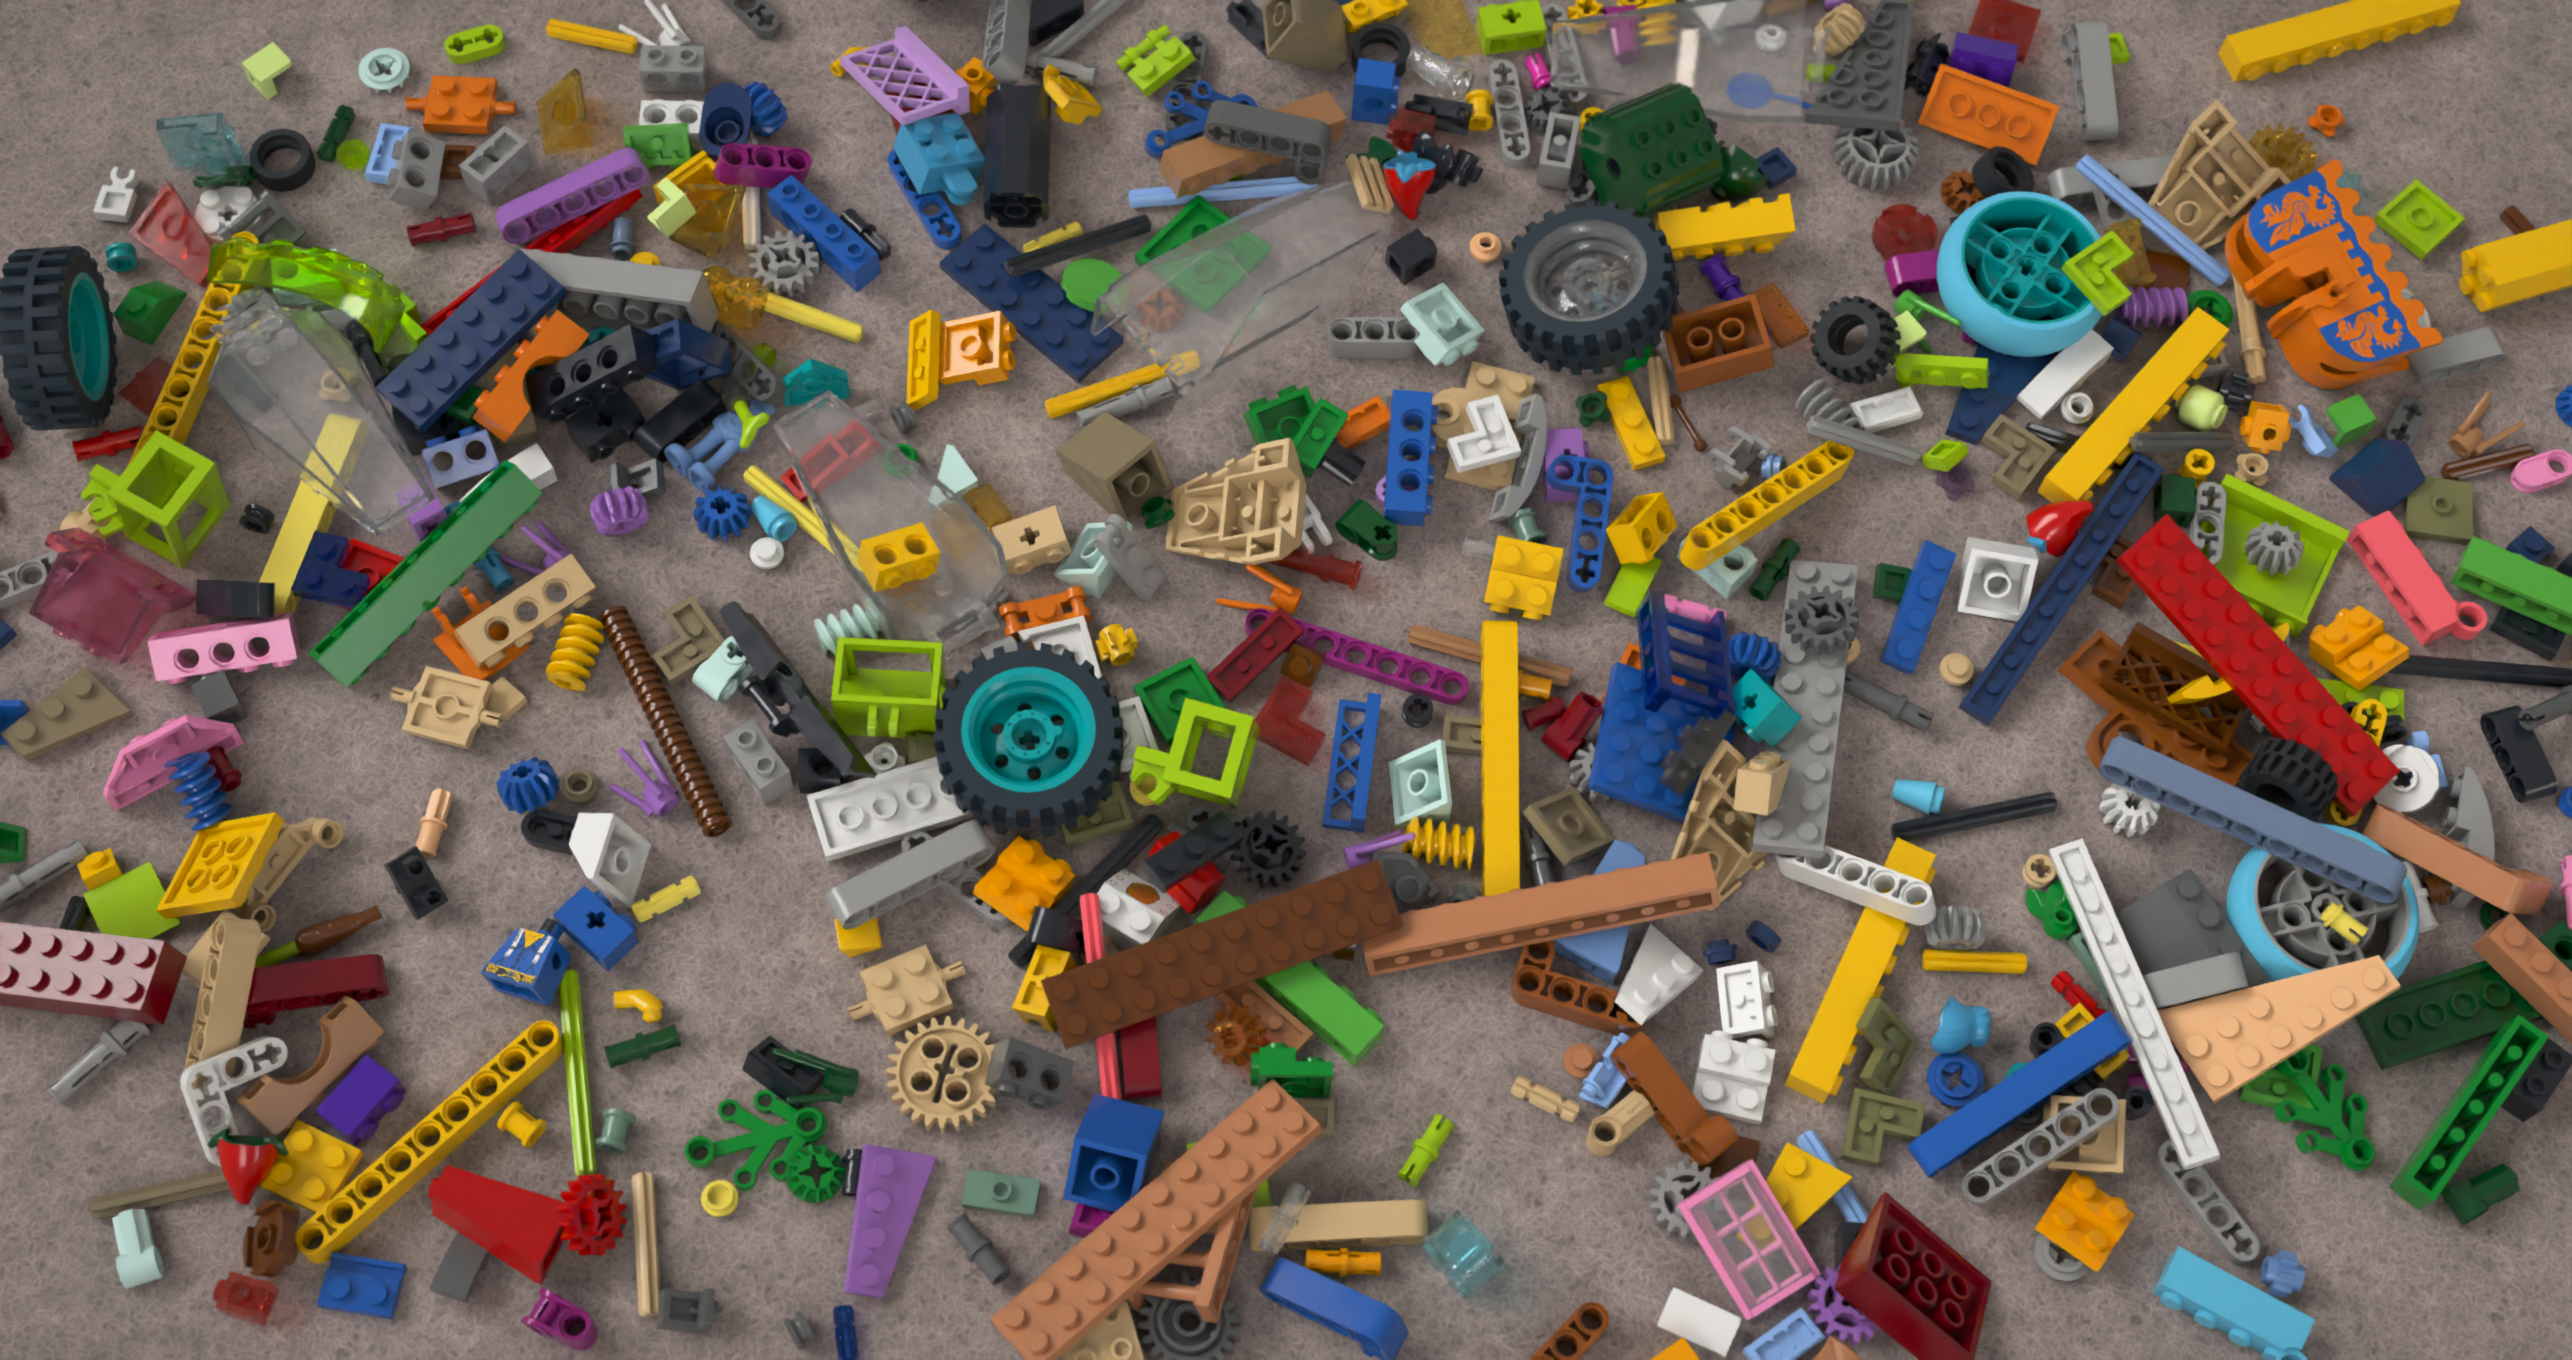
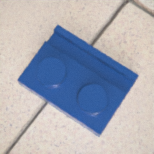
[317,1252,407,1320]

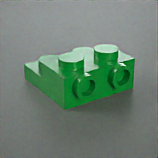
[1243,385,1315,445]
[1250,1043,1333,1098]

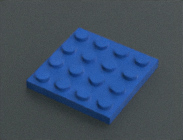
[1588,662,1736,824]

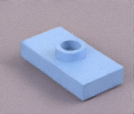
[365,123,414,185]
[1742,1307,1825,1360]

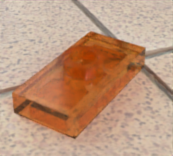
[1749,282,1809,349]

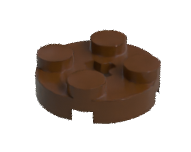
[243,1200,300,1278]

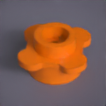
[2307,105,2345,137]

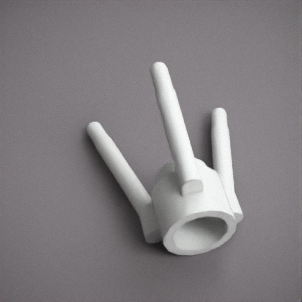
[618,0,692,46]

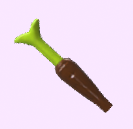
[254,905,382,968]

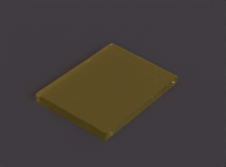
[1404,0,1482,65]

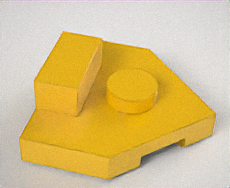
[1042,64,1103,125]

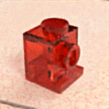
[1387,108,1436,151]
[213,1271,279,1326]

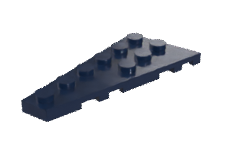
[1945,294,2059,445]

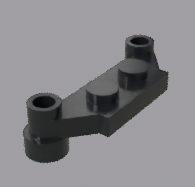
[2029,1022,2153,1121]

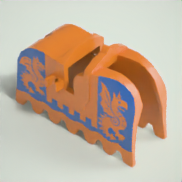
[2225,159,2443,389]

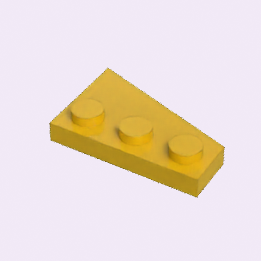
[1735,1142,1853,1257]

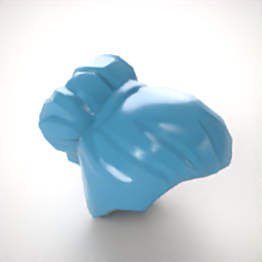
[1930,996,1992,1053]

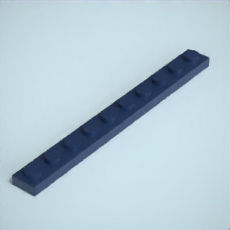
[1959,452,2165,726]

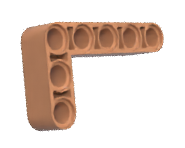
[2362,803,2554,915]

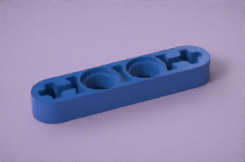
[888,150,961,250]

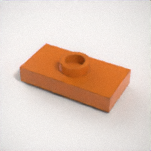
[1336,395,1390,450]

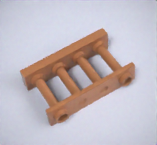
[1127,1161,1257,1323]

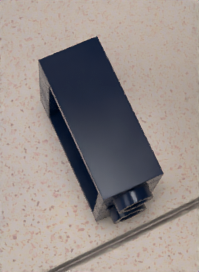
[645,318,731,391]

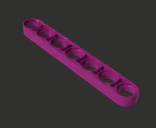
[1245,608,1469,705]

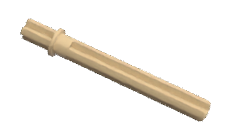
[2232,274,2266,385]

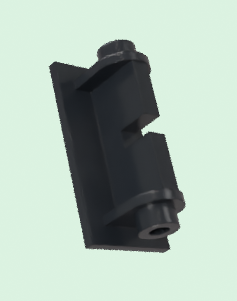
[1226,0,1270,59]
[1904,32,1949,97]
[1405,94,1474,135]

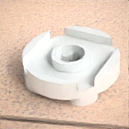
[195,186,263,247]
[2373,745,2440,814]

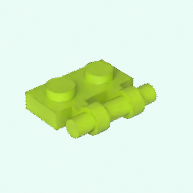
[1116,24,1196,97]

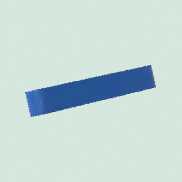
[1907,1011,2133,1178]

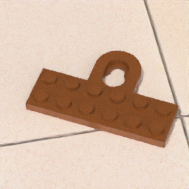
[2058,629,2254,787]

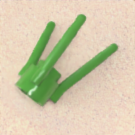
[1893,289,1961,354]

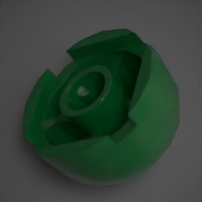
[1709,140,1769,202]

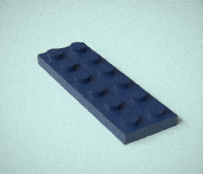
[939,224,1124,384]
[375,249,568,432]

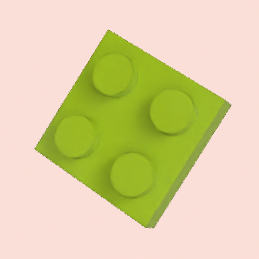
[2374,179,2465,260]

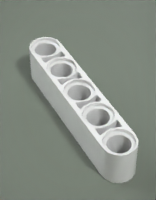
[1774,845,1937,926]

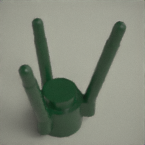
[772,1048,859,1104]

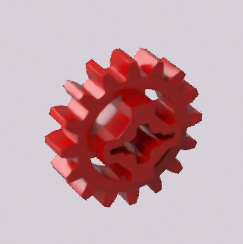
[556,1174,627,1256]

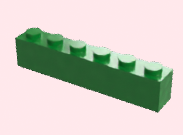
[2388,1014,2549,1210]

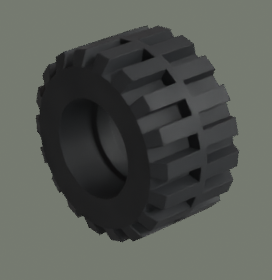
[1810,296,1901,384]
[2239,738,2339,823]

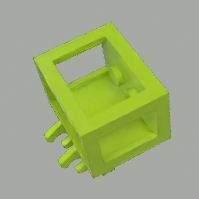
[81,430,231,569]
[1130,698,1260,809]

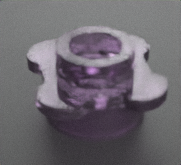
[1935,465,1975,500]

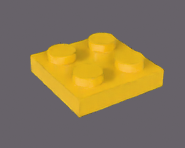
[260,1119,363,1213]

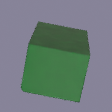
[1293,397,1349,478]

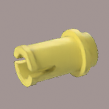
[2319,902,2369,946]

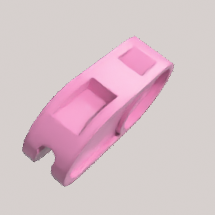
[2510,449,2572,493]

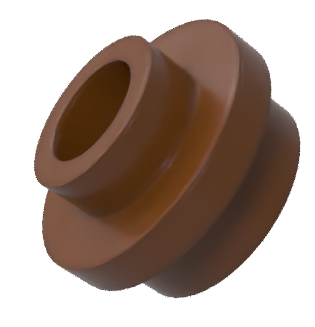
[2422,872,2451,905]

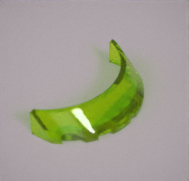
[206,237,405,354]

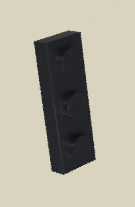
[1140,810,1244,893]

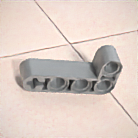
[2060,21,2119,141]

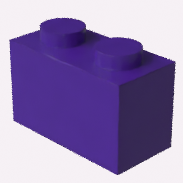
[1948,32,2017,87]
[316,1055,406,1146]

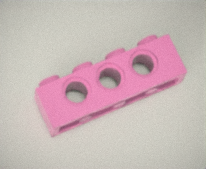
[147,611,301,684]

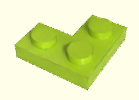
[2061,230,2134,316]

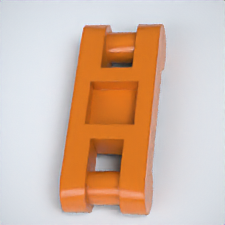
[998,586,1092,641]

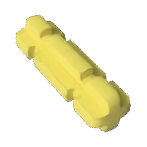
[1023,221,1083,253]
[632,876,701,922]

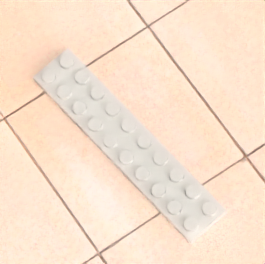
[806,696,1159,862]

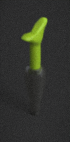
[717,373,770,449]

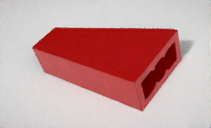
[428,1165,565,1284]

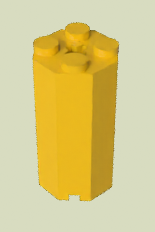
[2459,219,2572,312]

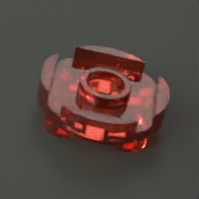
[1872,204,1937,261]

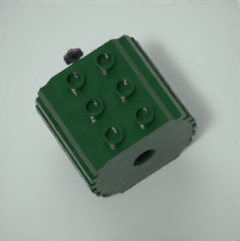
[1579,83,1724,219]

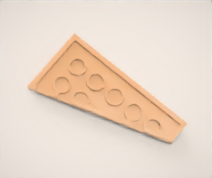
[2158,955,2401,1104]

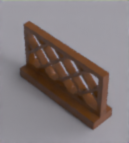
[2100,622,2248,755]

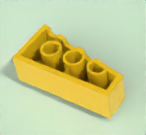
[1651,193,1796,261]

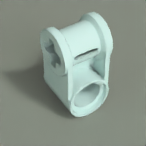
[692,636,754,704]

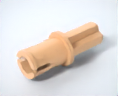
[416,788,453,859]

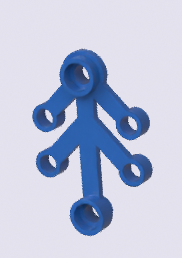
[1144,80,1257,158]

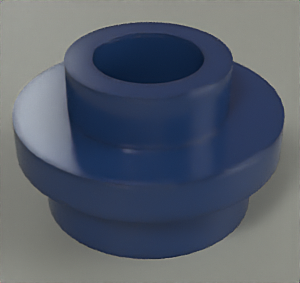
[1702,939,1738,965]

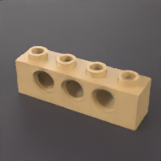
[454,553,595,668]

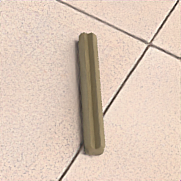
[90,1169,230,1220]

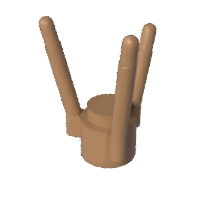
[2448,391,2526,458]

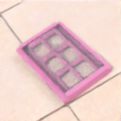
[1676,1159,1821,1321]

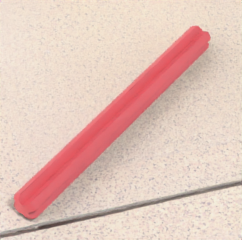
[1080,893,1122,1100]

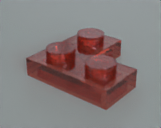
[1255,676,1326,766]

